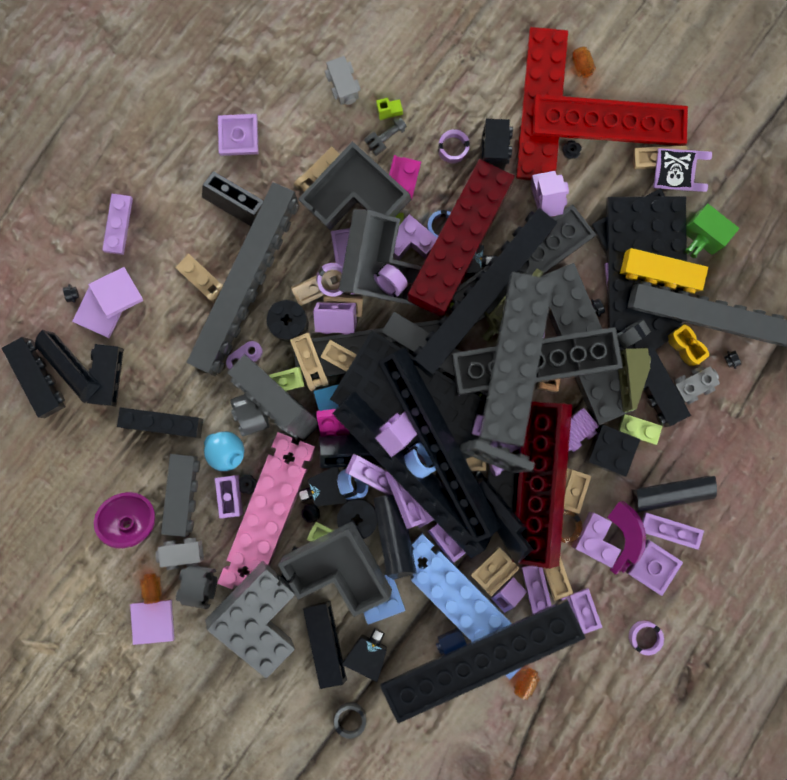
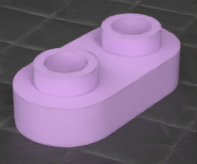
[226,341,263,370]

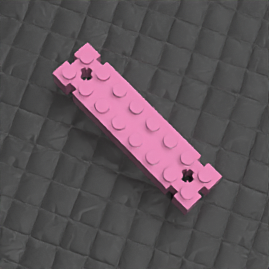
[217,432,317,589]

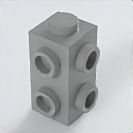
[325,56,361,105]
[674,366,720,405]
[156,537,204,570]

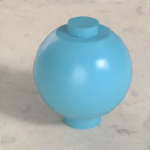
[204,431,245,471]

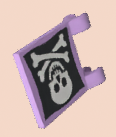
[653,148,712,192]

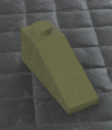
[618,348,651,412]

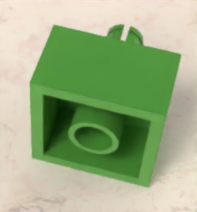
[685,204,740,258]

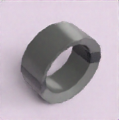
[617,319,651,348]
[334,702,367,739]

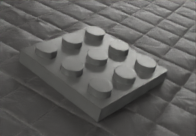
[459,438,535,473]

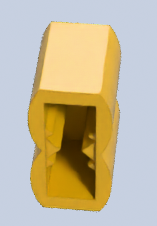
[668,324,710,367]

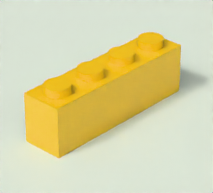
[620,248,708,294]

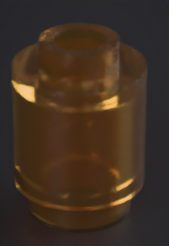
[572,47,596,78]
[140,573,162,604]
[514,667,540,700]

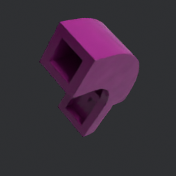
[607,501,646,575]

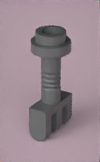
[364,117,407,156]

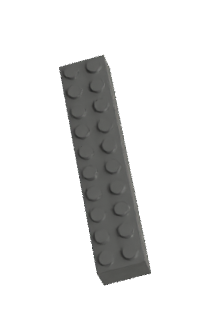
[186,182,299,377]

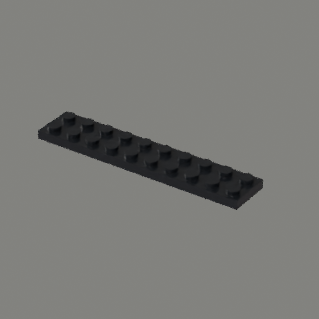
[380,599,586,724]

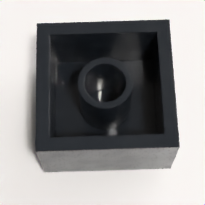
[481,118,513,170]
[584,425,641,477]

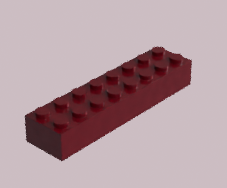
[408,159,515,318]
[512,401,572,569]

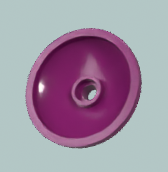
[94,492,155,549]

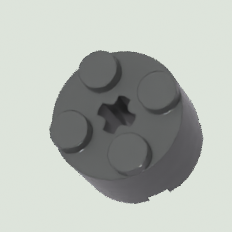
[230,394,270,437]
[176,565,217,609]

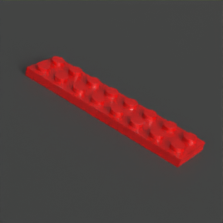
[516,27,568,180]
[533,94,688,146]

